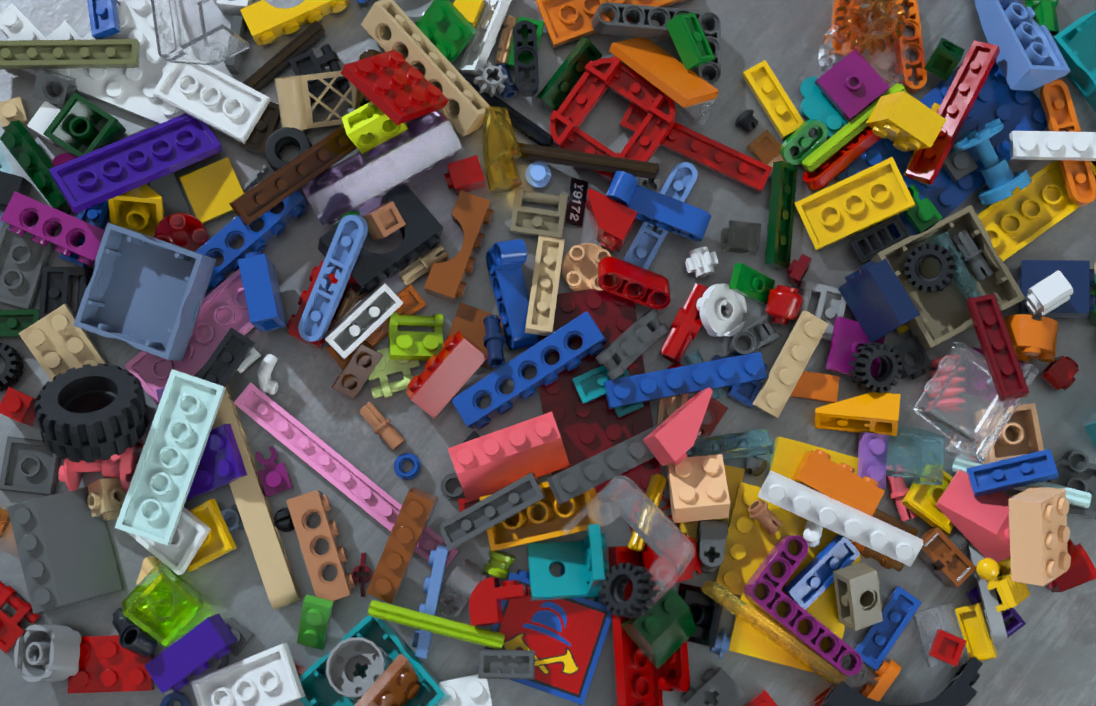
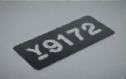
[565,177,588,227]

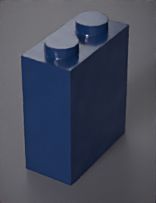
[838,259,920,343]
[1019,260,1095,319]

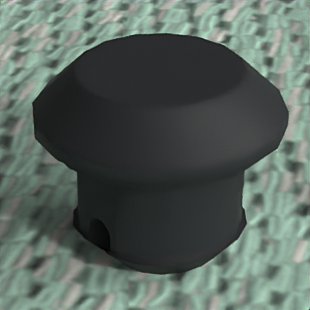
[736,110,758,132]
[274,508,294,532]

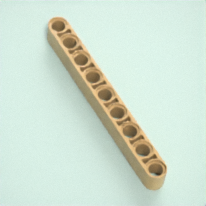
[211,383,301,610]

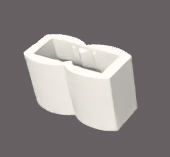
[1024,270,1073,318]

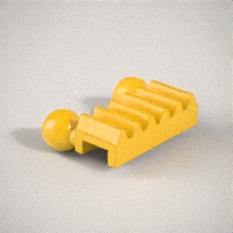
[976,557,1031,612]

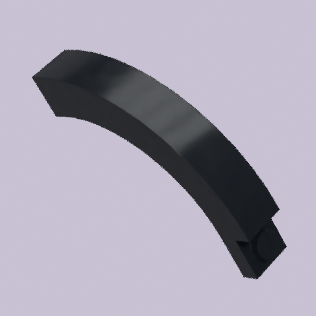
[819,656,983,706]

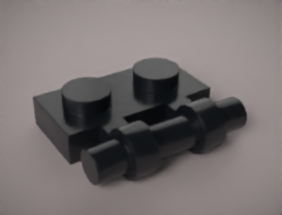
[289,44,349,106]

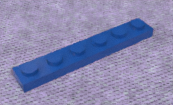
[604,352,767,409]

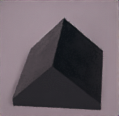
[678,583,726,648]

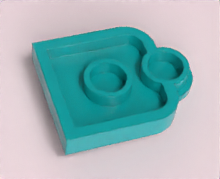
[799,76,867,140]

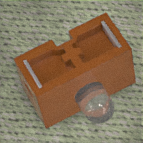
[918,527,976,587]

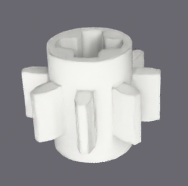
[685,247,719,278]

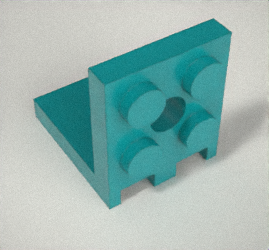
[527,524,609,601]

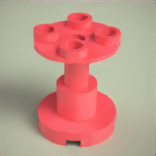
[59,439,144,492]

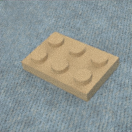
[18,304,109,382]

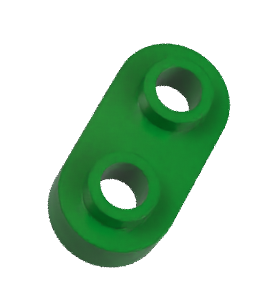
[780,119,828,165]

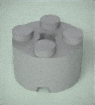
[14,625,81,682]

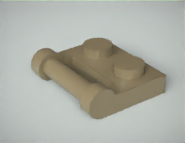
[509,187,568,239]

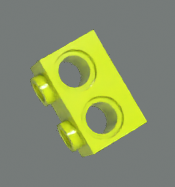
[342,101,408,154]

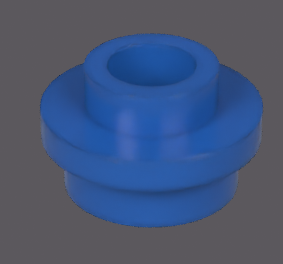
[394,453,421,480]

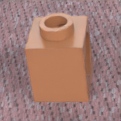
[362,201,406,240]

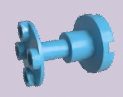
[953,119,1032,205]

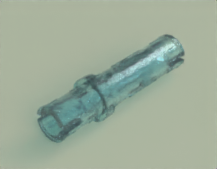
[932,231,981,302]

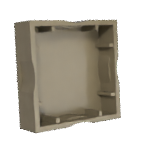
[870,205,1025,352]

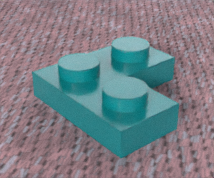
[572,365,644,418]

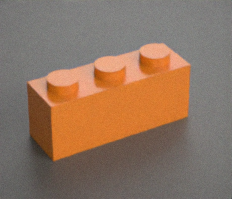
[792,449,885,516]

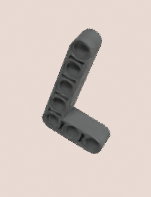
[591,2,721,86]

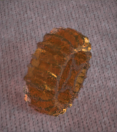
[834,0,906,55]

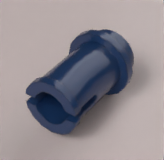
[497,63,517,99]

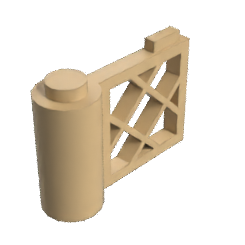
[275,71,356,133]

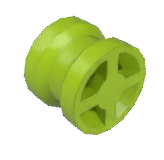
[483,549,516,579]

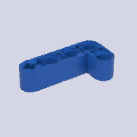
[606,171,712,241]
[486,239,539,350]

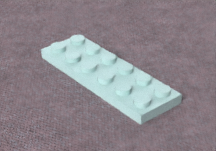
[114,369,226,546]

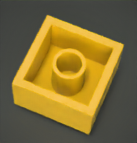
[865,91,946,152]

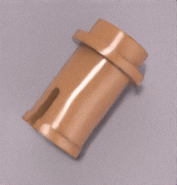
[748,499,783,535]

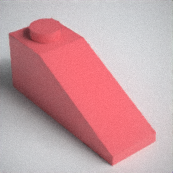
[642,387,713,467]

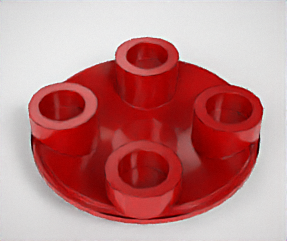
[154,213,208,252]

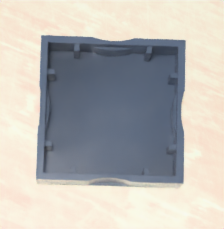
[73,223,217,361]

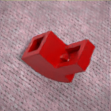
[469,577,528,627]

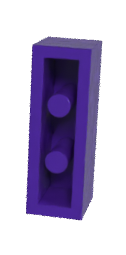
[144,613,237,694]

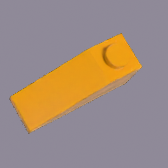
[815,392,901,436]

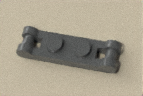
[596,309,669,380]

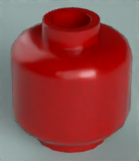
[765,285,803,325]

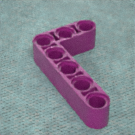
[744,535,863,676]

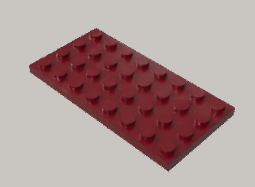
[538,289,664,504]

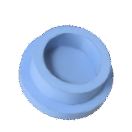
[525,162,551,188]

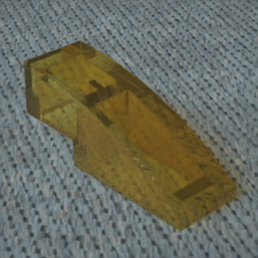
[483,106,522,193]

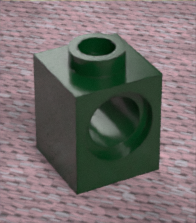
[924,37,964,81]

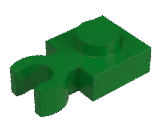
[903,184,943,234]

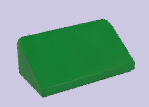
[666,12,715,70]

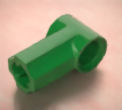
[1025,0,1059,36]

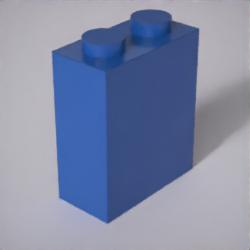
[238,252,287,332]

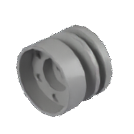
[326,637,392,702]

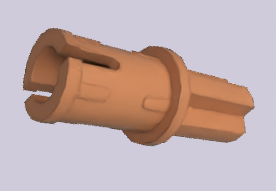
[360,402,405,451]

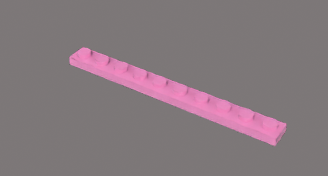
[234,382,459,568]

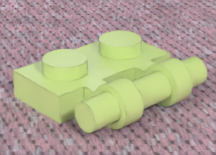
[368,347,421,398]

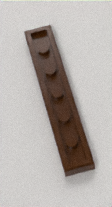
[229,124,357,226]

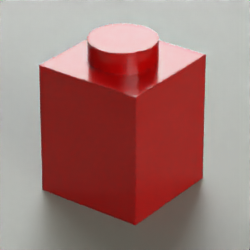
[444,155,486,196]
[0,387,36,426]

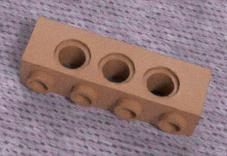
[286,490,356,602]

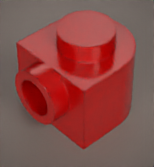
[1040,355,1079,391]

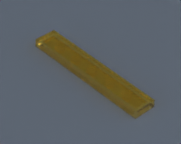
[701,581,847,684]

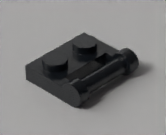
[39,266,93,319]

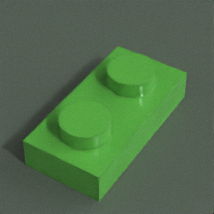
[297,594,333,650]

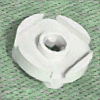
[696,283,747,337]

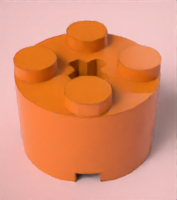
[1004,314,1058,364]

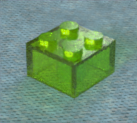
[122,561,204,647]

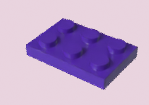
[185,424,247,503]

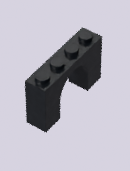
[318,181,443,297]

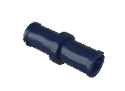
[483,315,505,368]

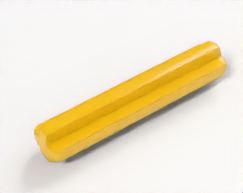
[628,473,667,552]

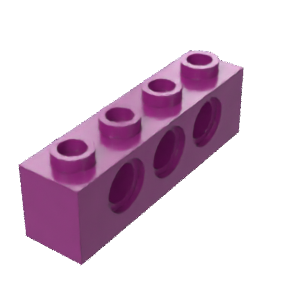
[1,191,105,267]

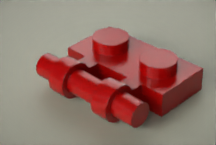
[0,581,41,653]

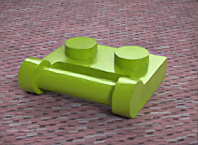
[388,312,443,361]

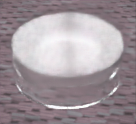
[839,659,869,687]

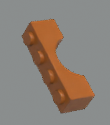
[424,190,494,304]
[366,487,439,604]

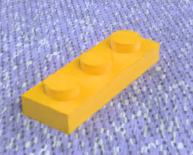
[742,60,804,140]

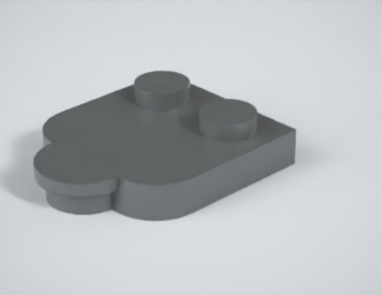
[1047,450,1096,520]

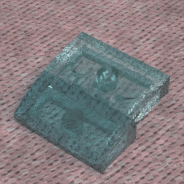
[886,426,945,485]

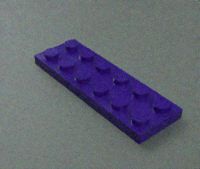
[49,113,222,214]

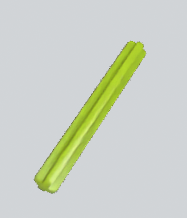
[802,83,907,173]
[368,600,505,650]

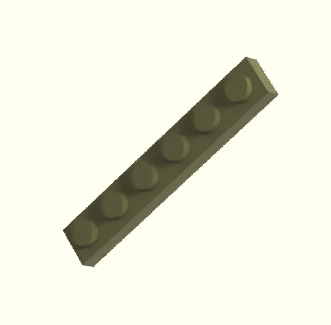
[0,39,140,69]

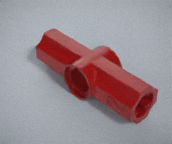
[659,283,708,363]

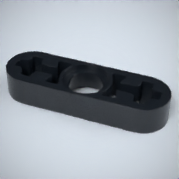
[513,20,539,97]

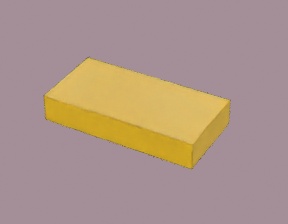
[953,602,998,661]

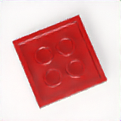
[341,50,449,125]

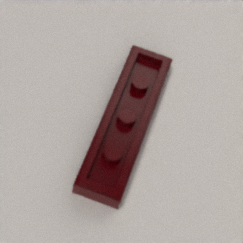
[966,294,1030,402]

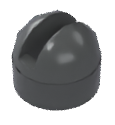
[744,455,767,476]

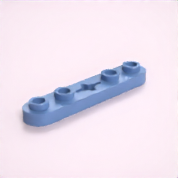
[623,162,698,270]
[298,215,368,342]

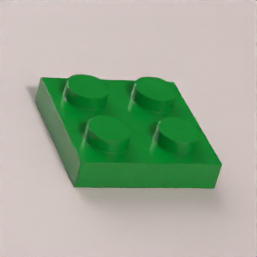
[416,0,477,64]

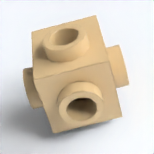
[87,478,127,521]

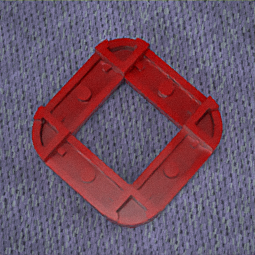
[550,56,677,182]

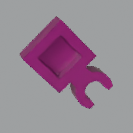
[256,446,293,498]

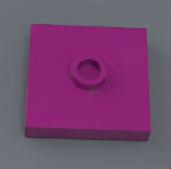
[815,48,890,122]
[826,317,885,378]

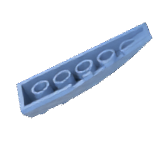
[974,0,1070,91]

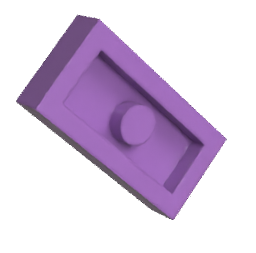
[858,432,889,489]

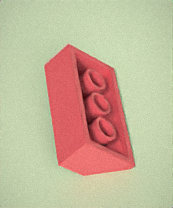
[448,412,570,503]

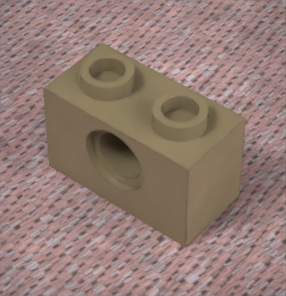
[833,562,883,631]

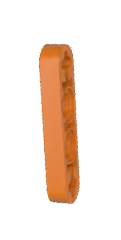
[892,0,927,94]

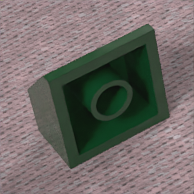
[43,92,126,157]
[621,586,697,669]

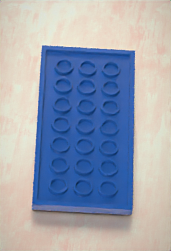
[834,61,1048,239]

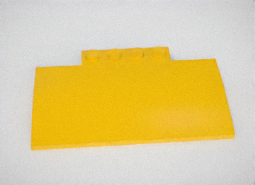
[713,436,863,678]

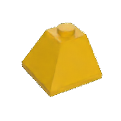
[108,184,164,238]

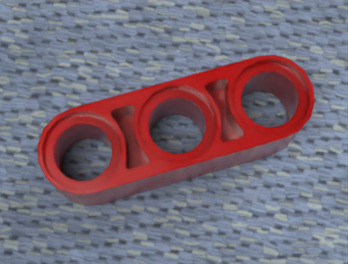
[598,257,671,310]

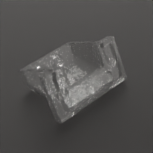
[913,342,1040,463]

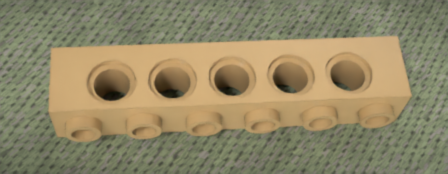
[361,0,493,136]

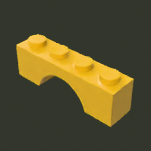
[240,0,350,46]

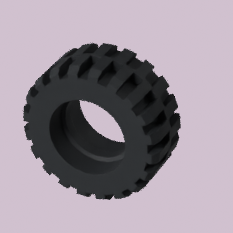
[34,363,149,463]

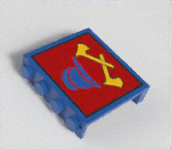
[484,569,612,705]

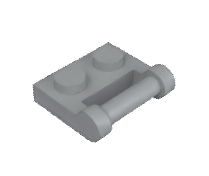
[790,281,846,342]

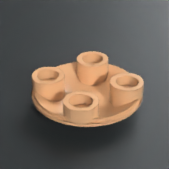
[561,243,611,291]

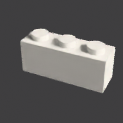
[324,281,403,359]

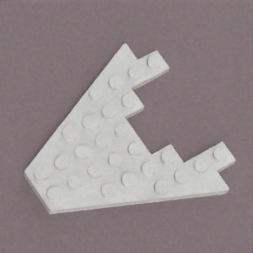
[0,0,196,125]

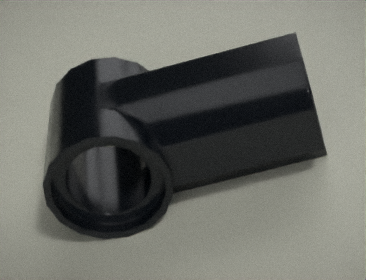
[112,605,157,658]

